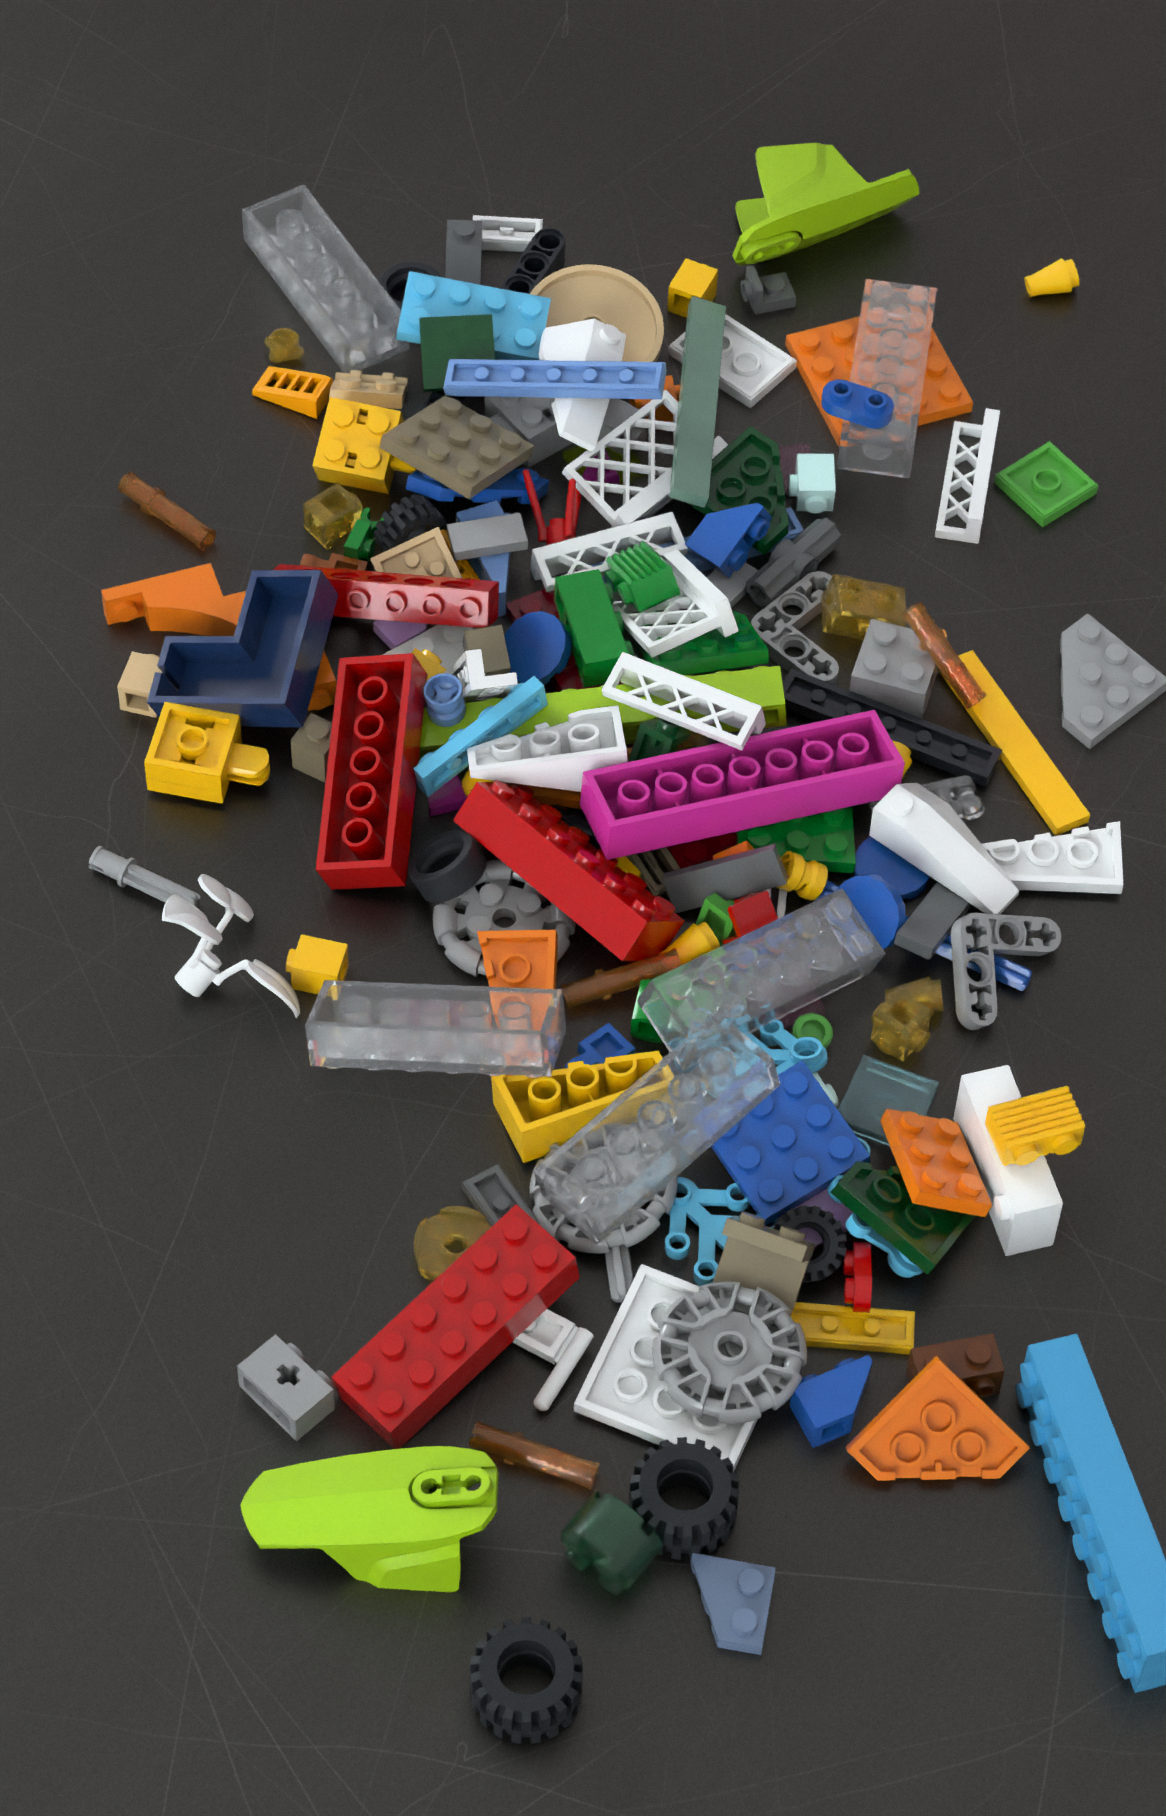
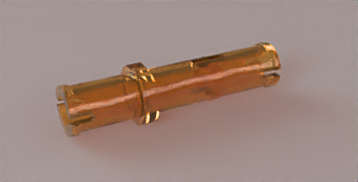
[118,471,216,550]
[901,601,986,709]
[561,948,683,1009]
[469,1420,600,1490]

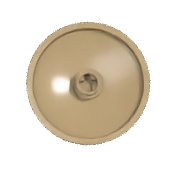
[530,264,664,362]

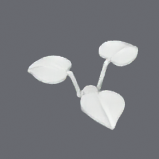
[162,874,300,1018]

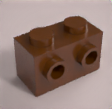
[906,1333,1005,1398]

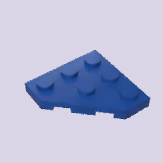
[406,468,550,504]

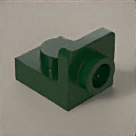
[628,717,691,762]

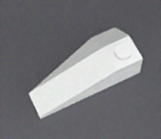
[538,319,626,452]

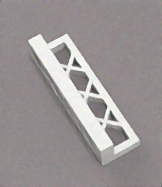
[935,408,1000,544]
[530,512,688,592]
[452,649,518,702]
[601,652,766,750]

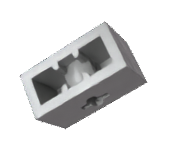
[237,1334,335,1441]

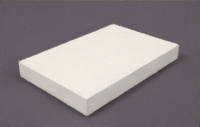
[668,314,797,408]

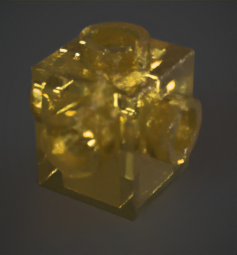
[871,988,932,1062]

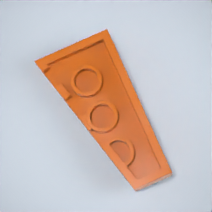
[477,930,558,1076]

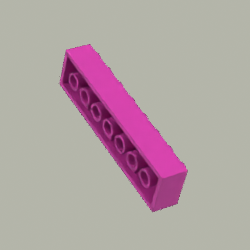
[580,710,905,860]

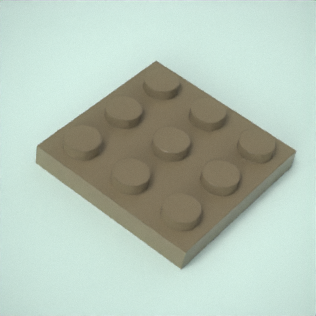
[379,396,534,499]

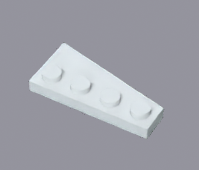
[982,821,1123,894]

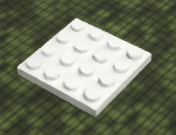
[574,1264,783,1473]

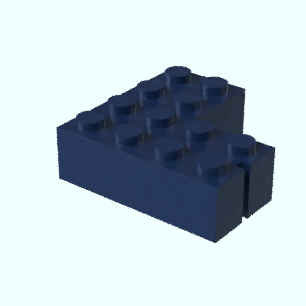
[147,570,339,727]

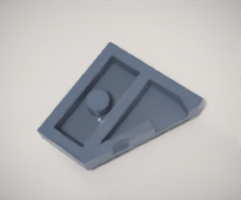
[691,1553,776,1655]

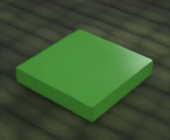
[994,441,1098,527]

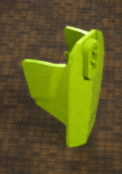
[732,143,920,266]
[240,1446,499,1592]

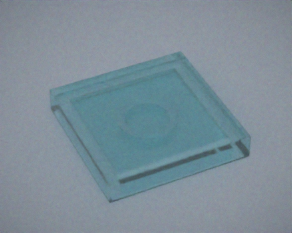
[838,1054,939,1146]

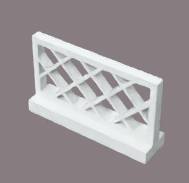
[562,390,728,528]
[612,549,739,657]

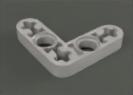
[751,571,839,685]
[951,913,1061,1030]

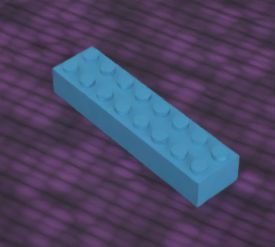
[1015,1334,1166,1693]

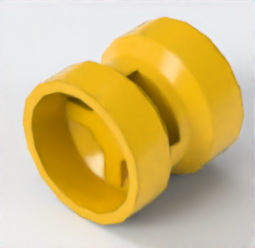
[777,851,828,901]

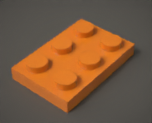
[880,1108,992,1217]

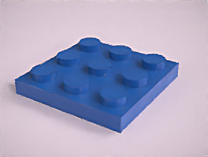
[698,1060,871,1226]

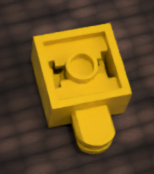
[312,397,417,494]
[144,702,270,804]

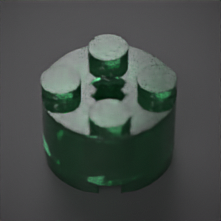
[560,1491,663,1596]

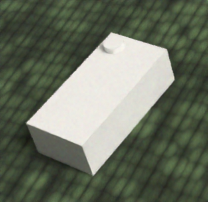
[953,1065,1063,1256]

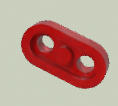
[843,1242,872,1313]

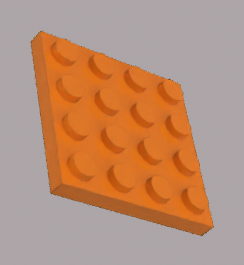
[785,301,973,447]

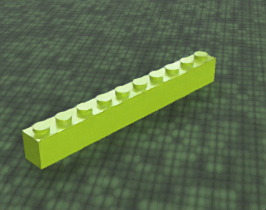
[419,666,787,760]

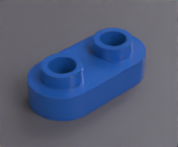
[821,380,894,429]

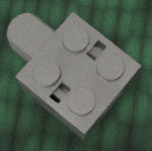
[484,397,572,468]

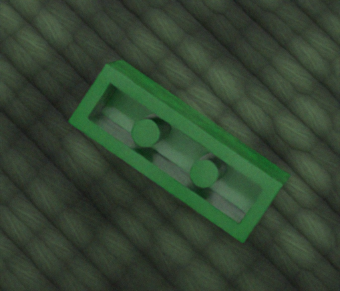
[554,569,634,688]

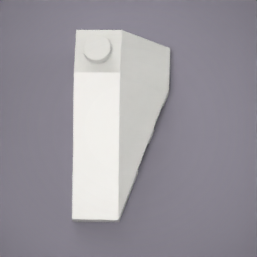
[467,705,628,792]
[869,783,1019,914]

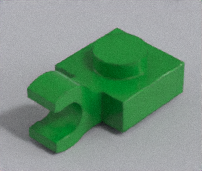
[344,507,384,561]

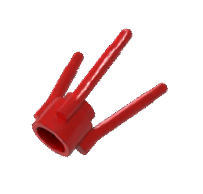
[522,469,582,545]

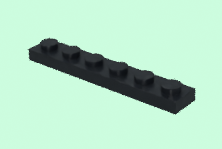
[783,668,1002,787]

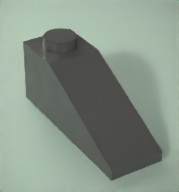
[445,220,483,285]

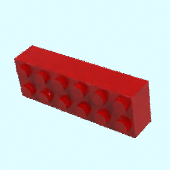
[316,653,428,890]
[453,780,685,961]
[331,1204,580,1449]

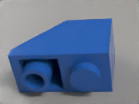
[685,503,772,578]
[790,1355,873,1448]

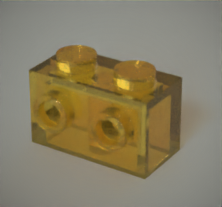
[821,574,907,640]

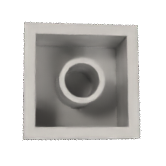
[849,619,945,719]

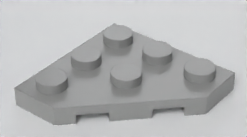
[1060,613,1166,749]

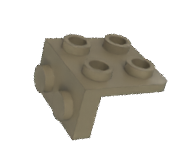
[713,1212,815,1316]

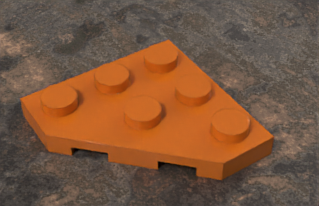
[845,1356,1030,1481]

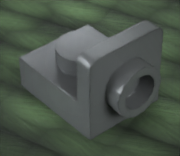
[741,265,796,315]

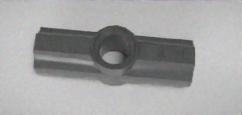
[745,517,842,608]

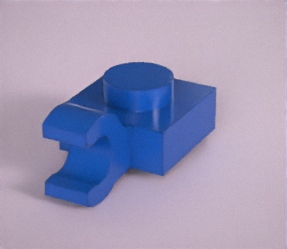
[565,1022,636,1068]

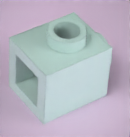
[789,454,836,513]

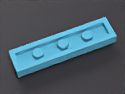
[413,676,548,797]

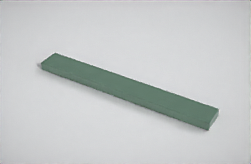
[669,296,726,508]

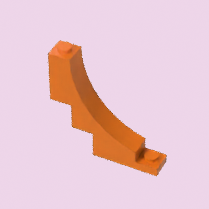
[101,563,336,711]

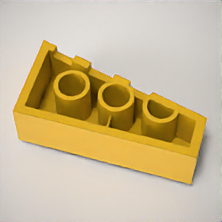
[491,1051,675,1163]

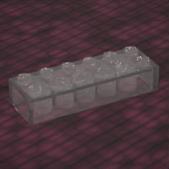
[242,184,409,373]
[837,279,937,478]
[637,888,886,1068]
[305,980,566,1078]
[533,1012,780,1245]

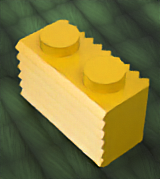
[985,1086,1085,1166]

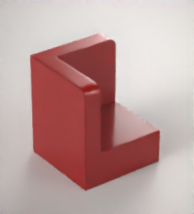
[722,890,781,948]

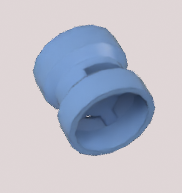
[424,673,466,727]

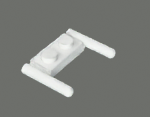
[512,1309,594,1411]

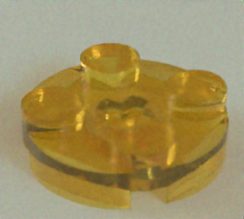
[414,1206,491,1281]

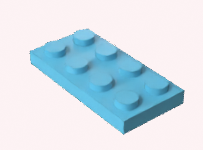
[396,271,551,360]

